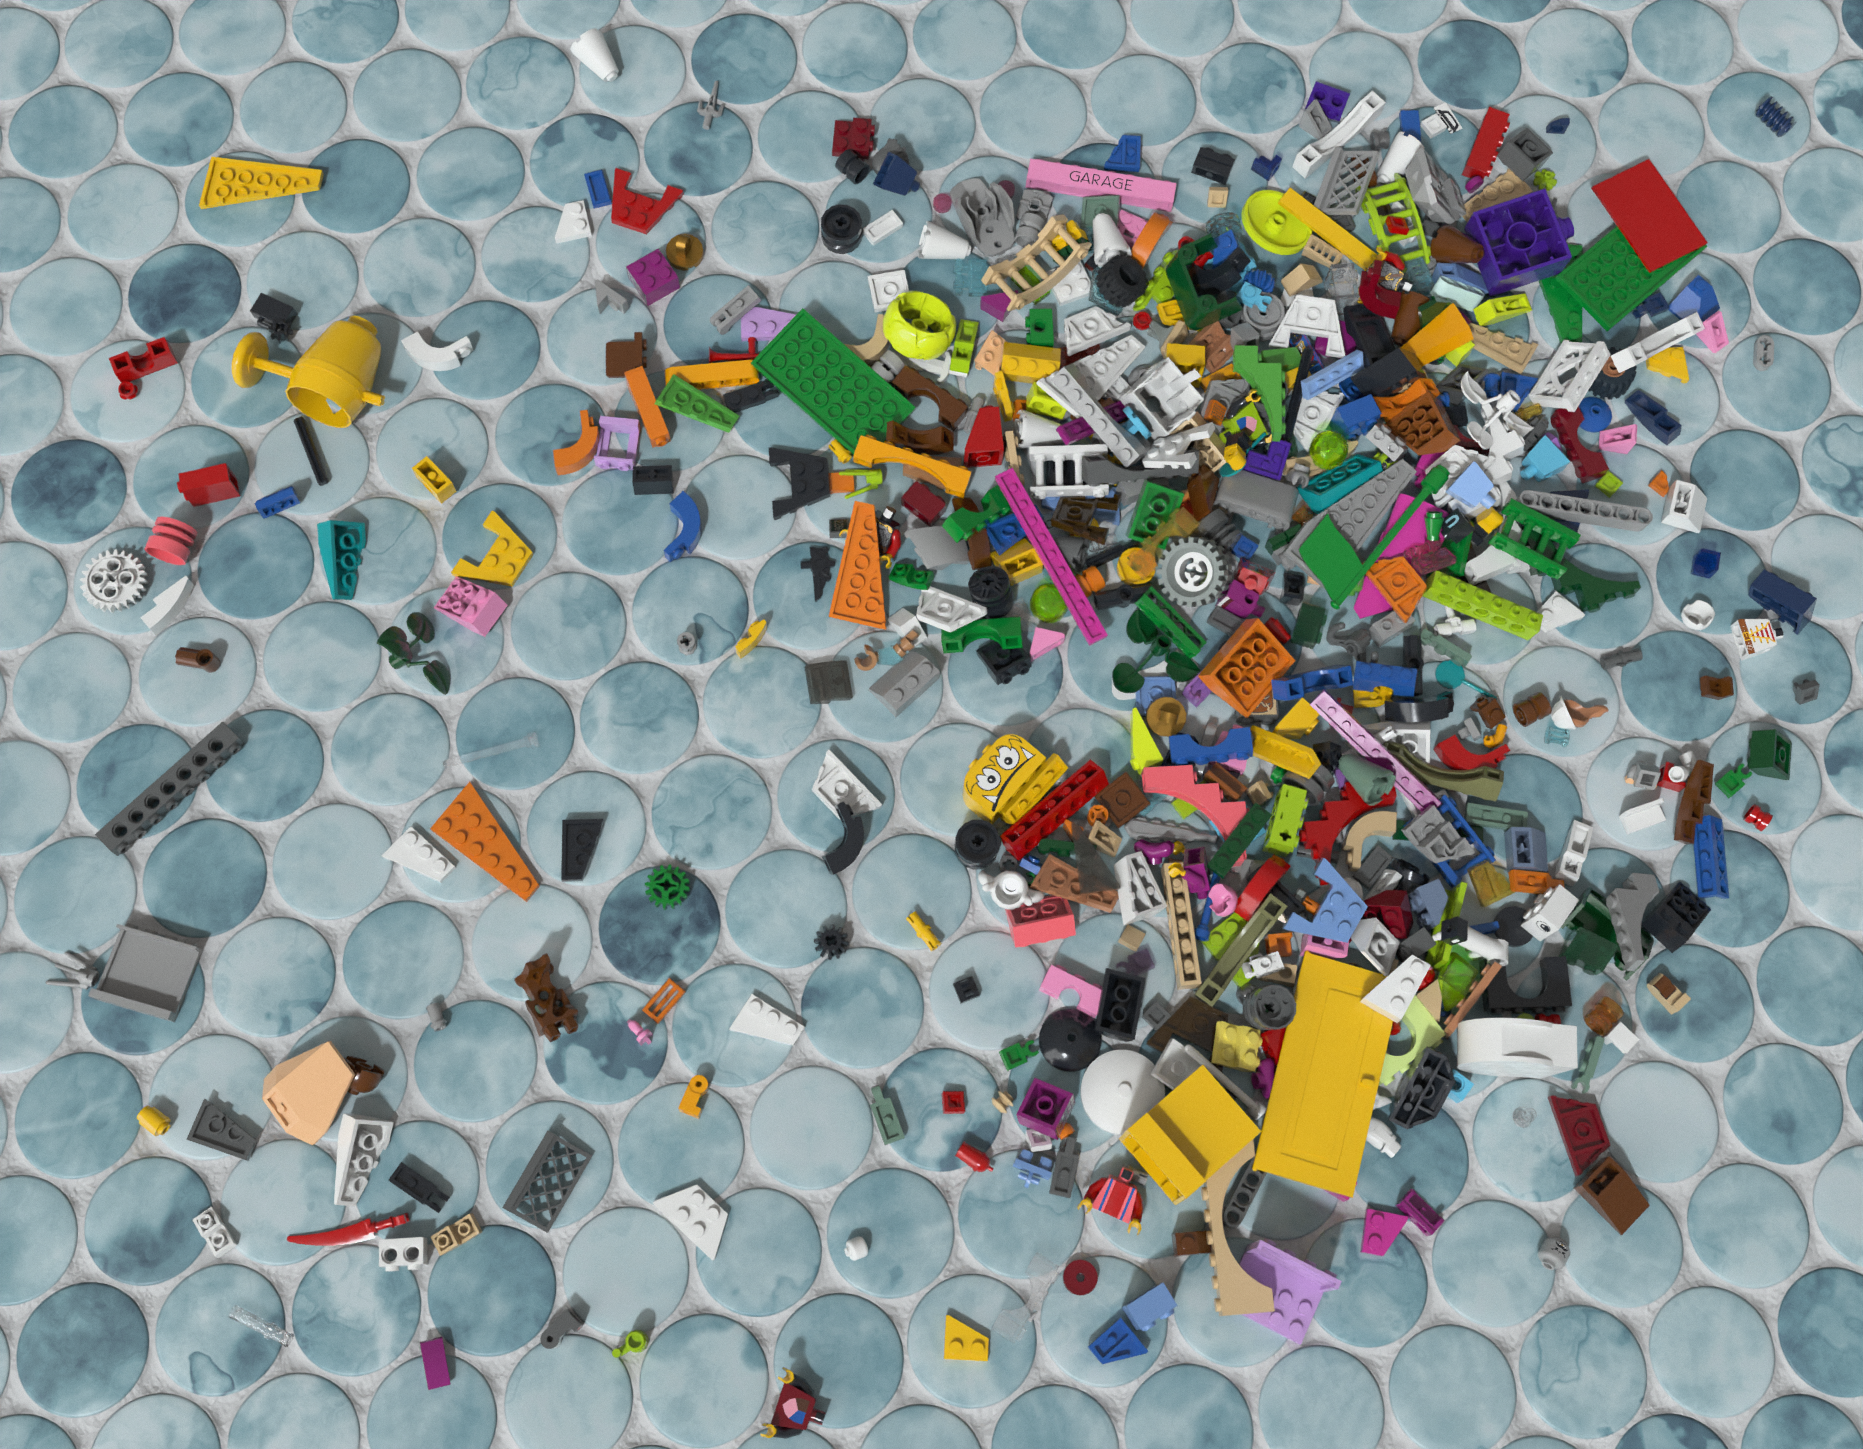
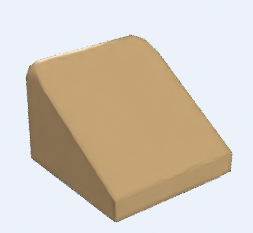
[1118,924,1146,952]

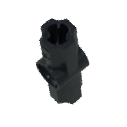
[1093,582,1155,611]
[1402,635,1424,697]

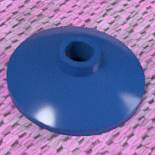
[1339,377,1365,402]
[1578,397,1612,433]

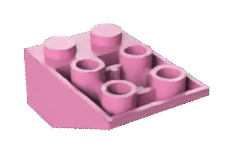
[434,576,508,637]

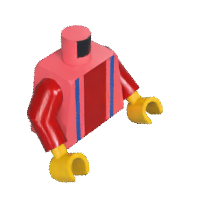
[1077,1167,1144,1235]

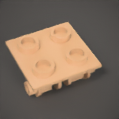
[974,330,1007,375]

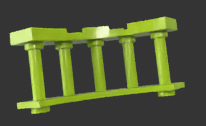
[1355,173,1431,264]

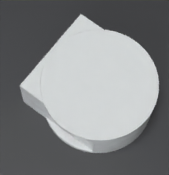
[1457,1018,1578,1079]

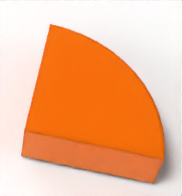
[1648,470,1669,497]

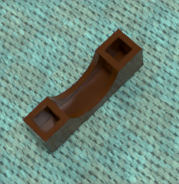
[892,365,968,431]

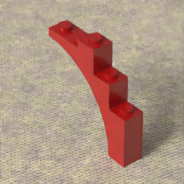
[1299,782,1397,885]

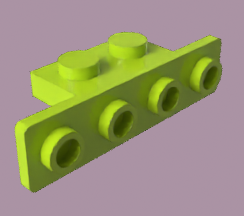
[1132,250,1179,311]

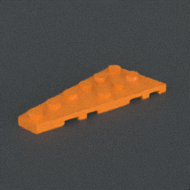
[828,501,887,630]
[430,781,540,902]

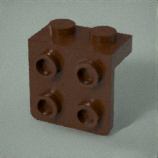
[606,332,647,378]

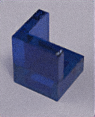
[1251,155,1282,181]
[1691,548,1721,579]

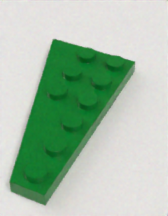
[1539,244,1583,344]

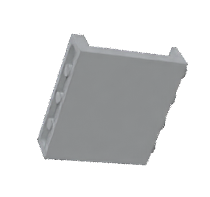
[88,923,202,1023]

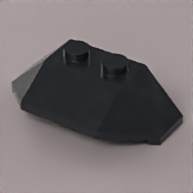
[1388,1046,1455,1129]

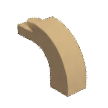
[844,314,890,367]
[1341,811,1397,872]

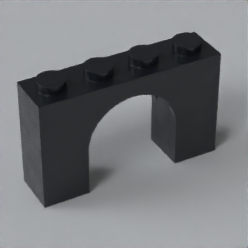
[1479,956,1572,1015]

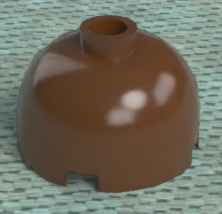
[344,1056,384,1095]

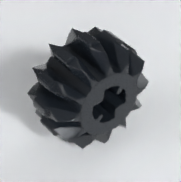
[814,924,849,960]

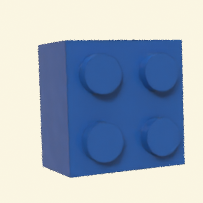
[1329,394,1382,443]

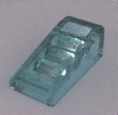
[1404,257,1434,297]

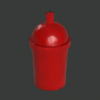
[955,1141,994,1172]

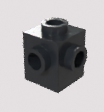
[1313,741,1342,773]

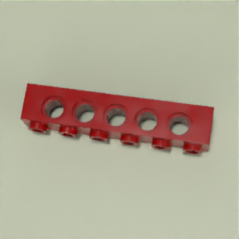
[1000,759,1109,861]

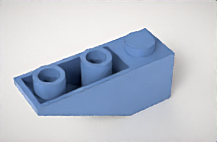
[1431,263,1489,294]

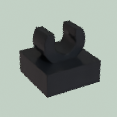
[953,976,980,1004]

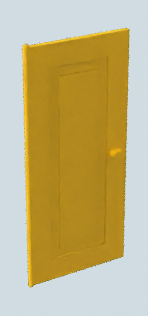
[1252,950,1393,1198]

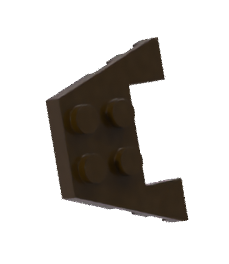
[1051,494,1121,545]
[1146,996,1228,1080]

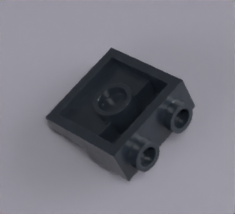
[976,641,1032,685]

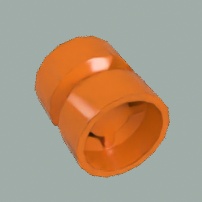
[1075,566,1106,598]

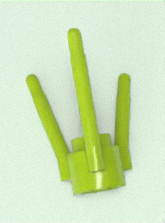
[839,469,882,499]

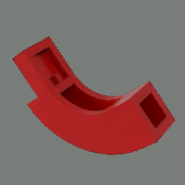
[1433,735,1510,770]
[1234,854,1291,922]

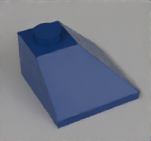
[1668,275,1720,323]

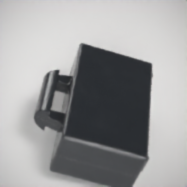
[250,293,298,331]

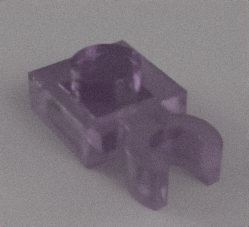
[1115,949,1155,976]

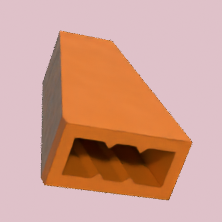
[624,366,671,448]

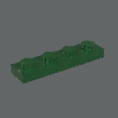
[1206,803,1272,879]

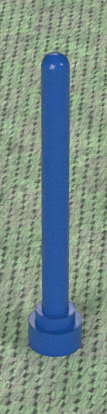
[1194,847,1221,941]

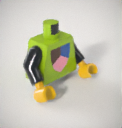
[1219,389,1272,449]

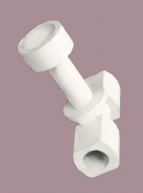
[1433,603,1476,638]
[1669,751,1697,782]

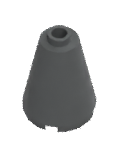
[1051,535,1090,575]

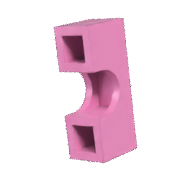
[1039,964,1102,1018]

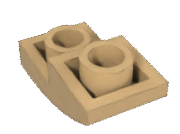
[431,1213,482,1256]

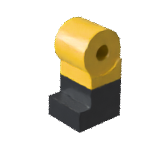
[1224,431,1253,470]
[1471,507,1504,546]

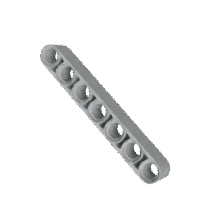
[1516,490,1653,532]

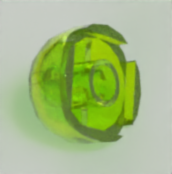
[1308,430,1349,470]
[1030,583,1068,623]

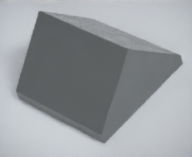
[1436,364,1488,406]

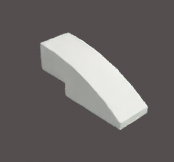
[140,576,194,635]
[1553,820,1594,887]

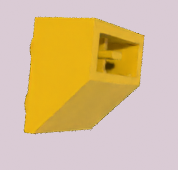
[991,538,1043,586]

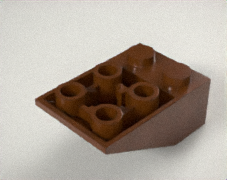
[1574,1156,1650,1235]

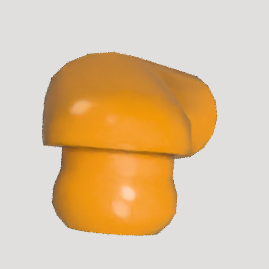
[1483,724,1507,748]

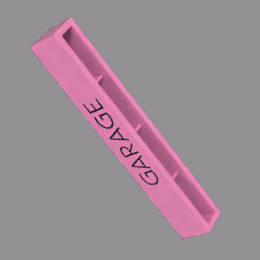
[1026,158,1176,212]

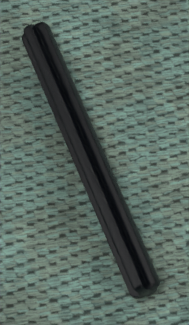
[1280,348,1314,443]

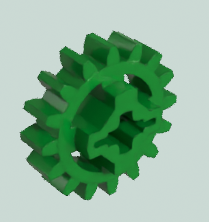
[645,864,690,910]

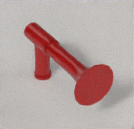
[709,337,759,363]

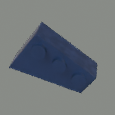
[1748,569,1817,635]

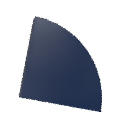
[1546,118,1570,134]

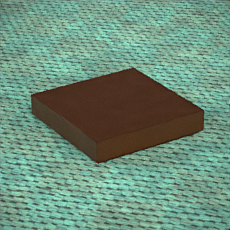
[1094,772,1151,828]

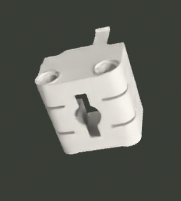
[1118,357,1204,441]

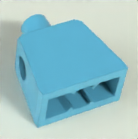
[1520,435,1570,482]

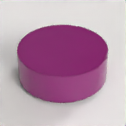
[1465,176,1484,194]

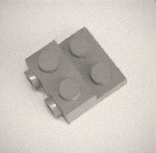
[1365,423,1409,462]

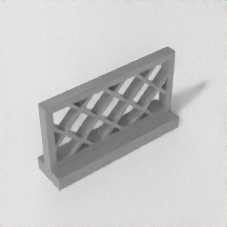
[1314,147,1380,215]

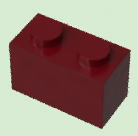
[901,481,946,527]

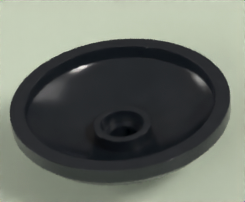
[1039,1009,1102,1072]

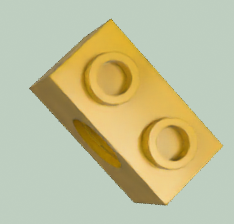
[412,456,456,504]

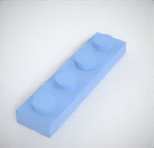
[1301,350,1364,400]

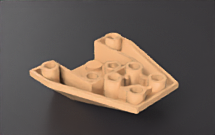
[262,1041,355,1145]

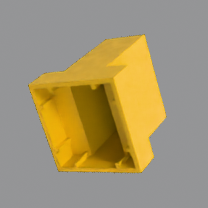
[1119,1065,1261,1205]

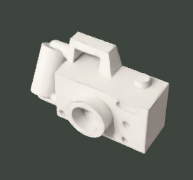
[1241,951,1285,979]

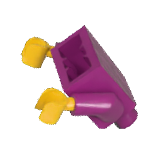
[1168,841,1211,899]

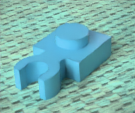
[1236,281,1272,312]

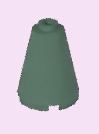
[1339,753,1396,806]

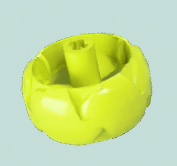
[883,291,956,360]

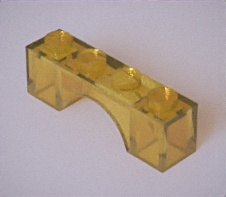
[1127,507,1200,580]

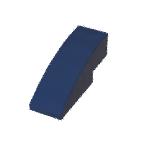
[1625,390,1682,445]

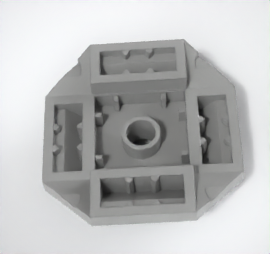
[1405,148,1467,225]

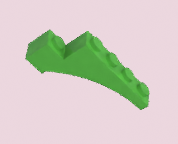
[1233,345,1286,442]

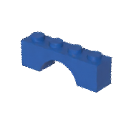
[1271,664,1353,701]
[1169,727,1253,766]

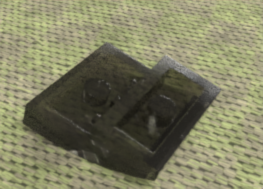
[804,660,853,704]

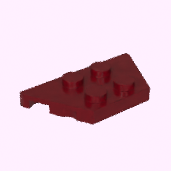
[1547,1095,1611,1177]

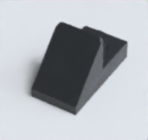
[1279,573,1304,606]

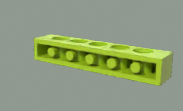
[1423,570,1543,640]

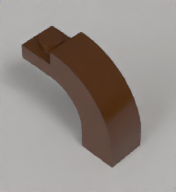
[886,420,954,455]

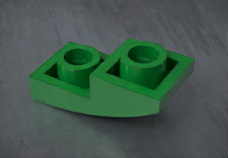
[888,563,935,590]

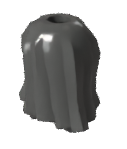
[872,138,909,174]

